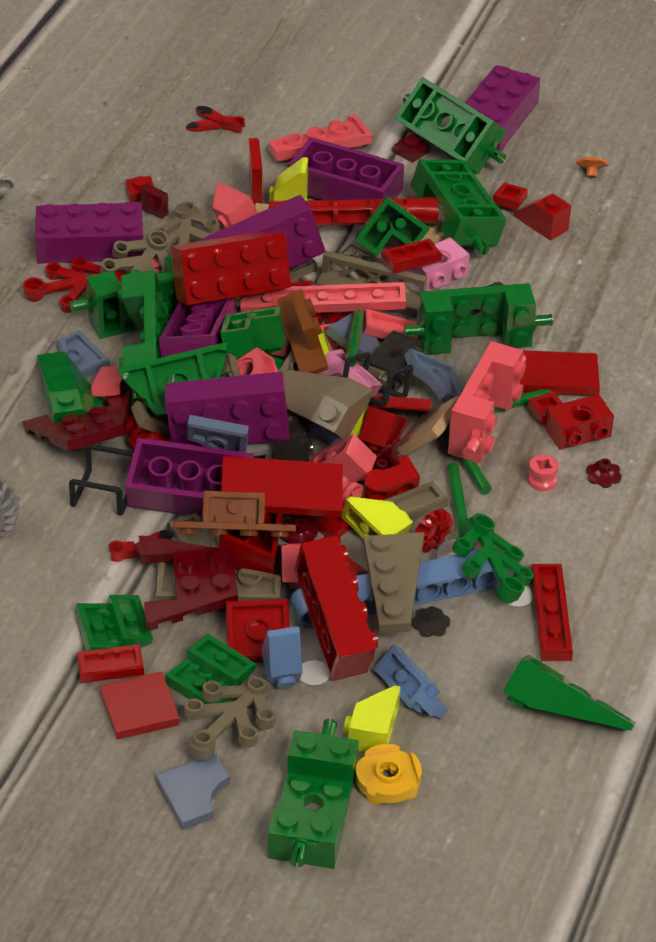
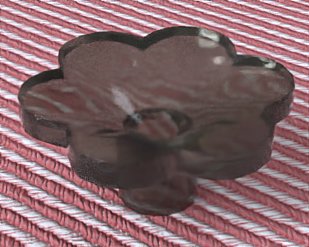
[411,606,450,637]

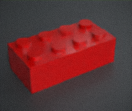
[170,229,291,305]
[294,535,378,682]

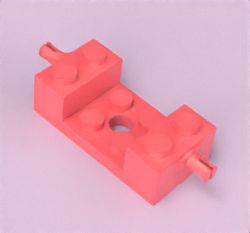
[448,341,526,464]

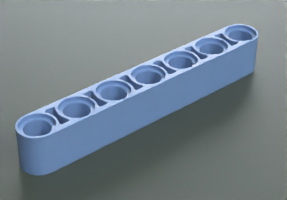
[290,550,498,628]

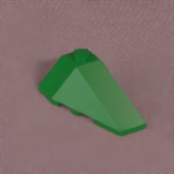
[37,351,107,423]
[503,655,636,730]

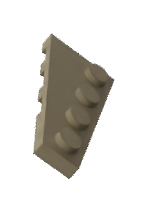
[156,562,281,601]

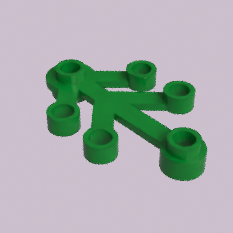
[452,513,534,604]

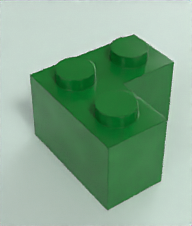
[354,195,430,256]
[221,306,287,360]

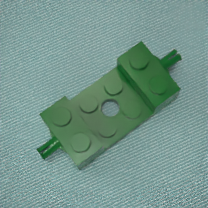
[394,77,507,174]
[410,159,507,256]
[70,256,179,339]
[118,270,169,404]
[403,283,553,355]
[268,719,359,869]

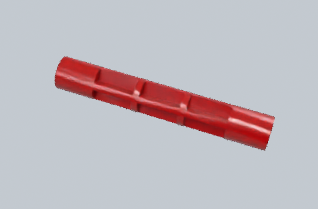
[268,197,438,226]

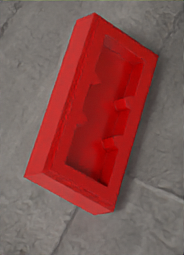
[381,239,442,274]
[77,644,144,683]

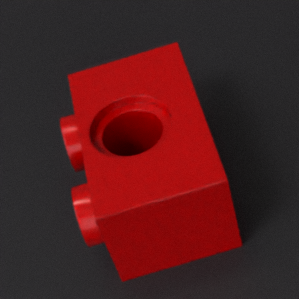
[545,394,614,450]

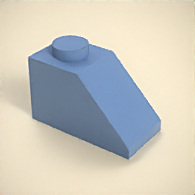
[262,626,303,688]

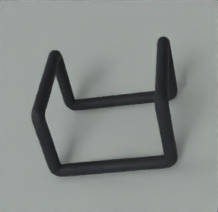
[342,352,413,406]
[69,444,134,515]

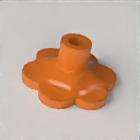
[576,157,608,178]

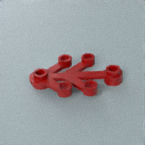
[23,257,126,313]

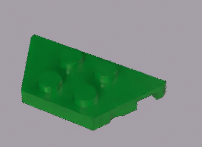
[118,342,228,419]

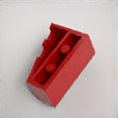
[218,513,283,574]

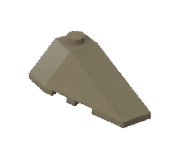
[277,368,375,440]

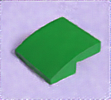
[74,595,153,651]
[165,634,256,704]

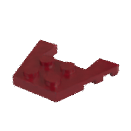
[22,390,132,451]
[139,535,238,631]

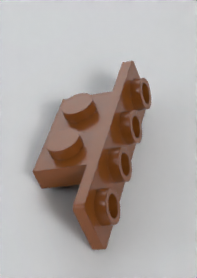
[277,289,329,374]
[171,491,296,537]

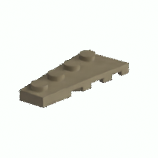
[363,532,424,634]

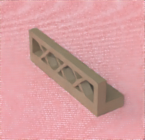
[316,251,427,318]

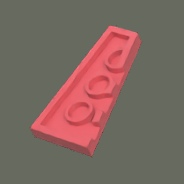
[268,114,372,162]

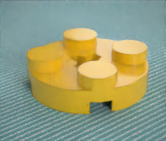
[355,744,422,805]

